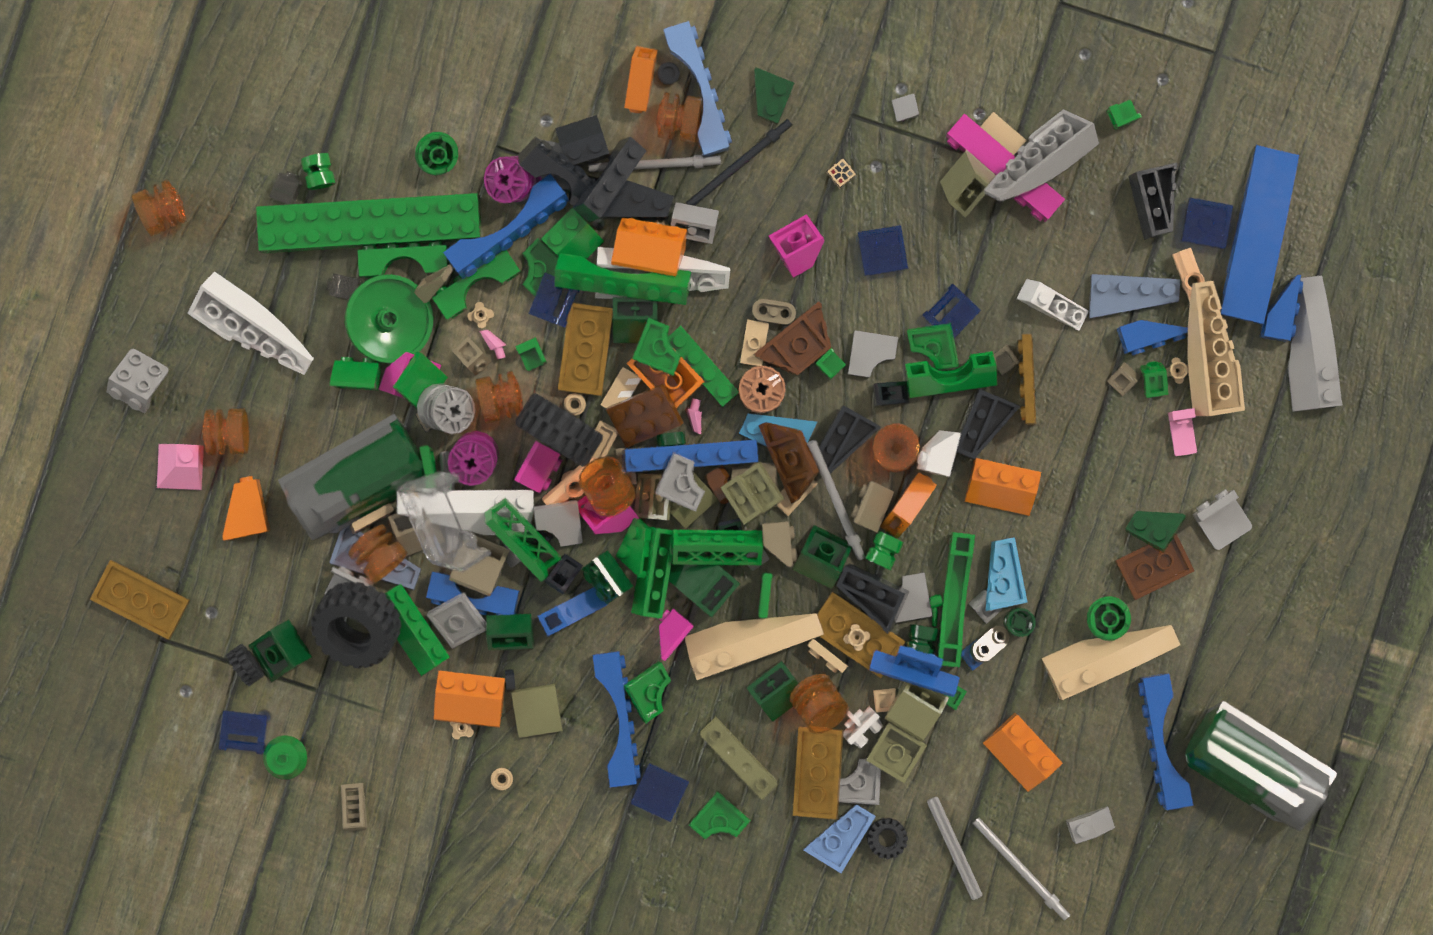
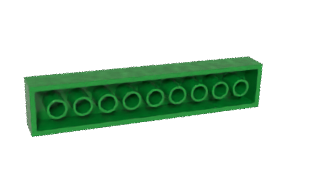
[256,193,482,253]

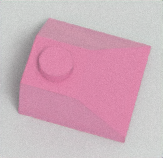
[157,444,204,490]

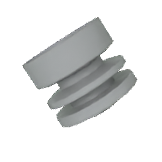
[417,384,475,434]

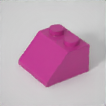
[515,441,563,494]

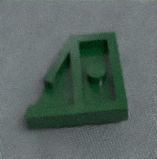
[754,67,795,125]
[1125,511,1186,552]

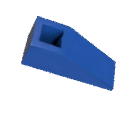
[1260,275,1303,342]
[1117,320,1188,356]
[538,587,607,636]

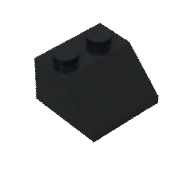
[555,115,610,167]

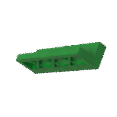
[485,497,561,582]
[673,530,763,565]

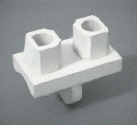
[843,706,883,748]

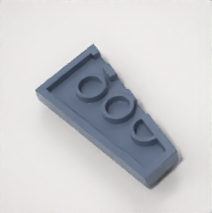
[1089,274,1180,319]
[330,526,421,591]

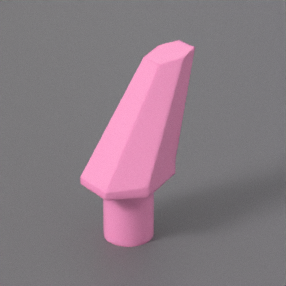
[480,330,506,360]
[686,398,702,434]

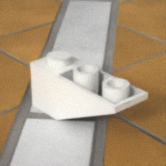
[1017,279,1089,330]

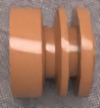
[738,366,785,414]

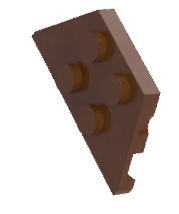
[754,301,832,376]
[758,422,819,504]

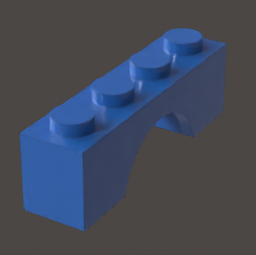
[426,572,520,615]

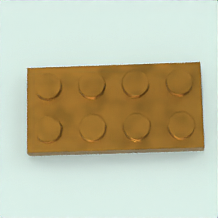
[558,303,613,396]
[1018,334,1036,425]
[90,560,190,640]
[817,592,906,678]
[793,727,844,819]

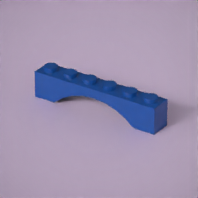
[443,174,569,279]
[621,440,758,472]
[593,651,641,788]
[1138,673,1193,810]

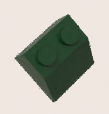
[792,525,852,589]
[249,620,312,683]

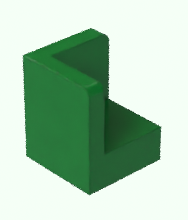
[1106,100,1142,130]
[515,337,547,371]
[815,348,846,380]

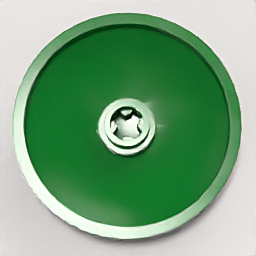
[345,274,433,363]

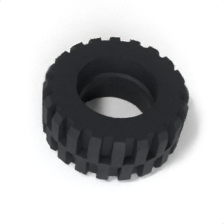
[516,393,603,467]
[311,582,401,668]

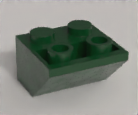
[613,297,658,343]
[582,550,633,605]
[486,614,535,650]
[746,660,808,722]

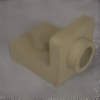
[453,336,491,376]

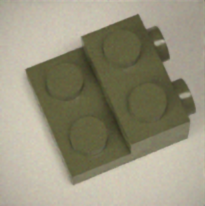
[866,722,927,783]

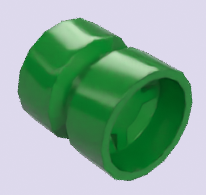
[301,153,336,190]
[865,531,904,571]

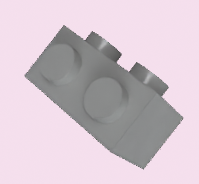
[671,202,719,244]

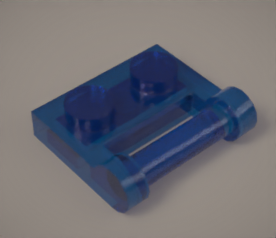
[528,273,580,328]
[922,284,981,338]
[219,710,268,755]

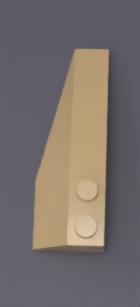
[1188,281,1245,416]
[685,613,824,680]
[1041,625,1180,700]

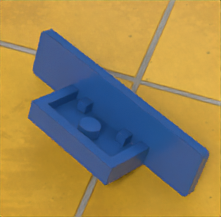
[869,645,960,697]

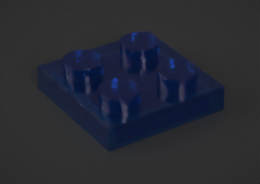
[1181,198,1233,249]
[857,225,908,276]
[631,763,689,822]

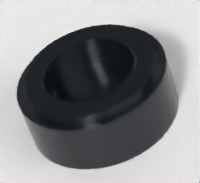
[658,62,680,85]
[505,669,516,692]

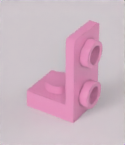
[1168,408,1197,456]

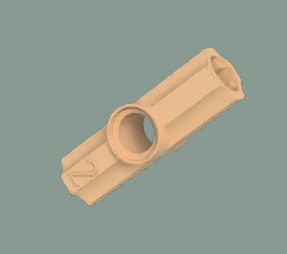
[1172,248,1205,302]
[542,456,605,505]

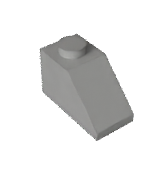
[1066,806,1115,844]

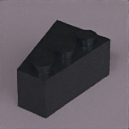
[1128,162,1178,240]
[598,180,674,220]
[956,389,1021,460]
[817,405,881,474]
[836,563,910,634]

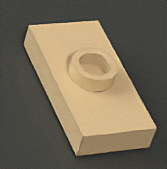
[740,319,769,366]

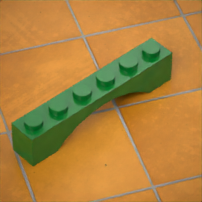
[554,253,691,305]
[936,532,975,667]

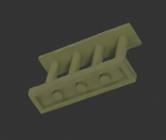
[700,716,778,799]

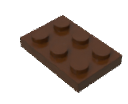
[606,384,684,448]
[1115,534,1195,600]

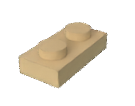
[807,639,847,673]

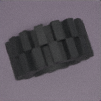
[226,644,264,686]
[867,818,908,859]

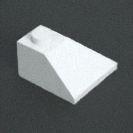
[917,431,961,477]

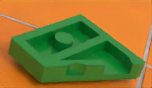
[616,518,652,578]

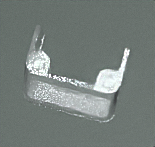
[398,472,491,572]

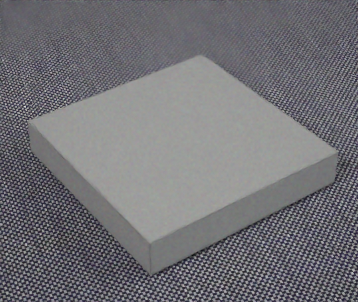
[427,592,487,649]

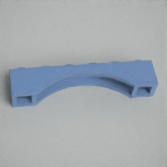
[664,21,732,157]

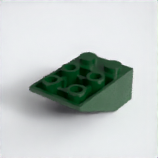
[669,551,740,617]

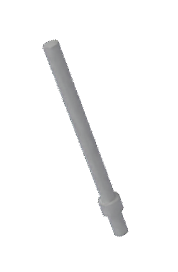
[589,154,721,172]
[807,440,865,560]
[973,817,1070,920]

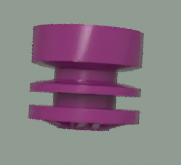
[484,156,541,203]
[448,431,499,486]

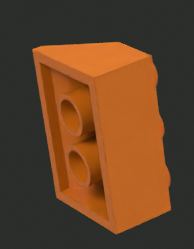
[611,217,687,277]
[627,349,705,409]
[965,458,1041,516]
[434,671,506,728]
[983,713,1063,791]

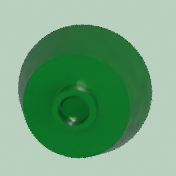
[415,132,458,175]
[1087,596,1131,641]
[263,735,307,780]

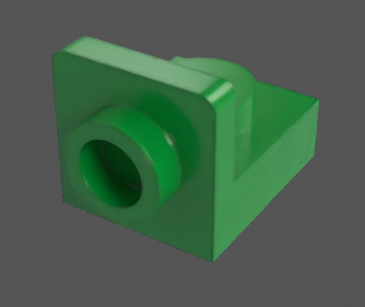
[1140,361,1168,398]

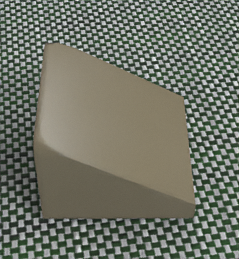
[1107,362,1140,396]

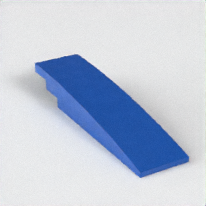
[1220,145,1299,325]

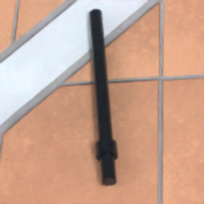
[686,119,793,206]

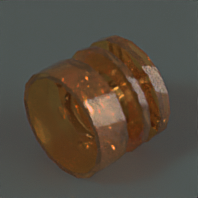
[656,92,702,144]
[132,179,187,237]
[476,371,523,424]
[202,408,249,456]
[873,423,920,473]
[579,456,635,517]
[348,524,408,583]
[790,674,849,733]

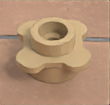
[468,302,494,328]
[1166,357,1189,384]
[844,624,870,651]
[450,722,474,739]

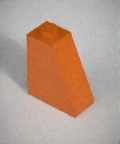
[624,46,658,113]
[880,472,937,539]
[223,476,270,541]

